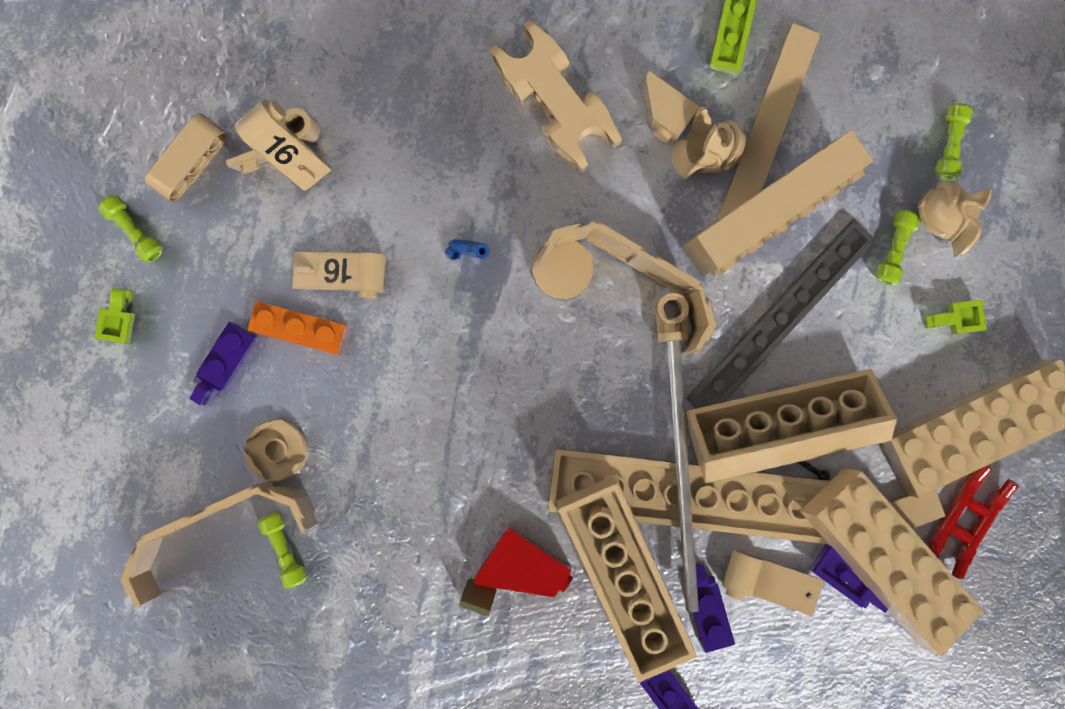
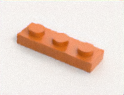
[247,301,347,355]

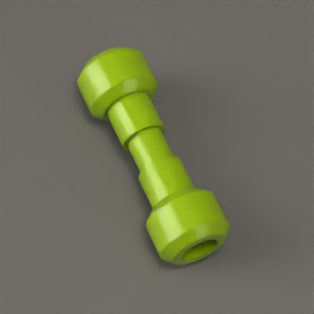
[935,103,973,180]
[98,195,163,263]
[875,209,921,285]
[257,512,307,589]

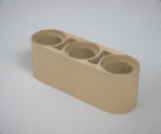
[145,113,227,202]

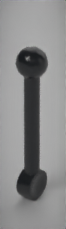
[797,460,830,480]

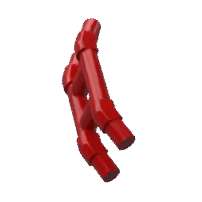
[928,465,1019,579]

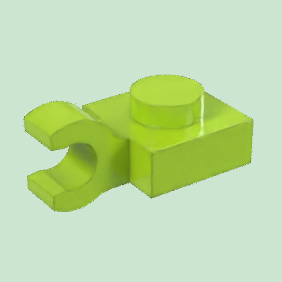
[94,288,135,344]
[925,299,987,335]

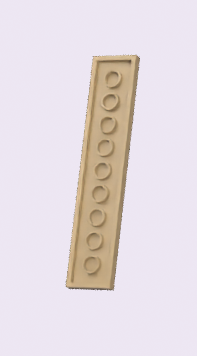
[548,448,830,544]

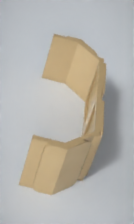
[534,221,717,356]
[120,482,318,608]

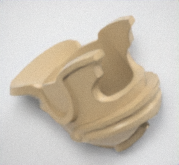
[672,106,746,179]
[917,181,992,257]

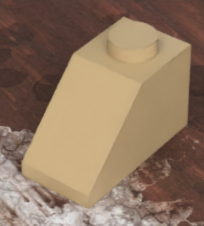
[642,71,700,144]

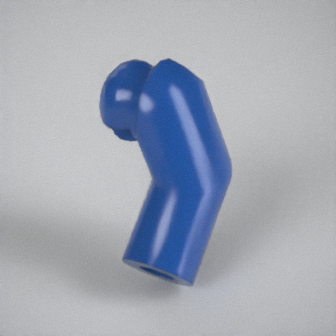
[445,239,489,261]

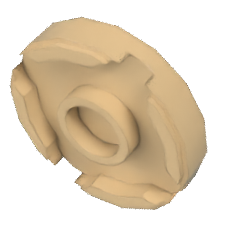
[532,241,594,300]
[245,420,308,481]

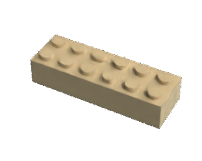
[681,130,874,276]
[880,359,1065,498]
[687,369,897,483]
[800,468,984,657]
[557,475,697,683]

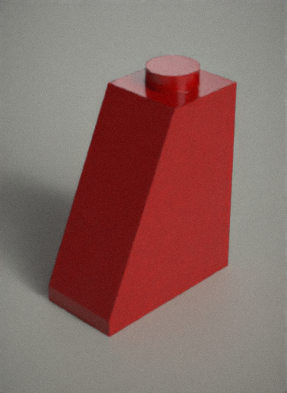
[473,525,573,598]

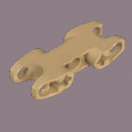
[490,20,622,173]

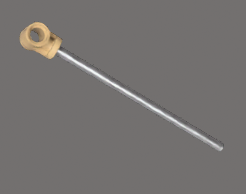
[654,293,699,612]

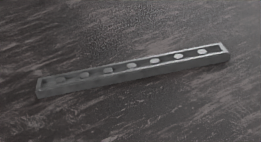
[685,219,876,409]

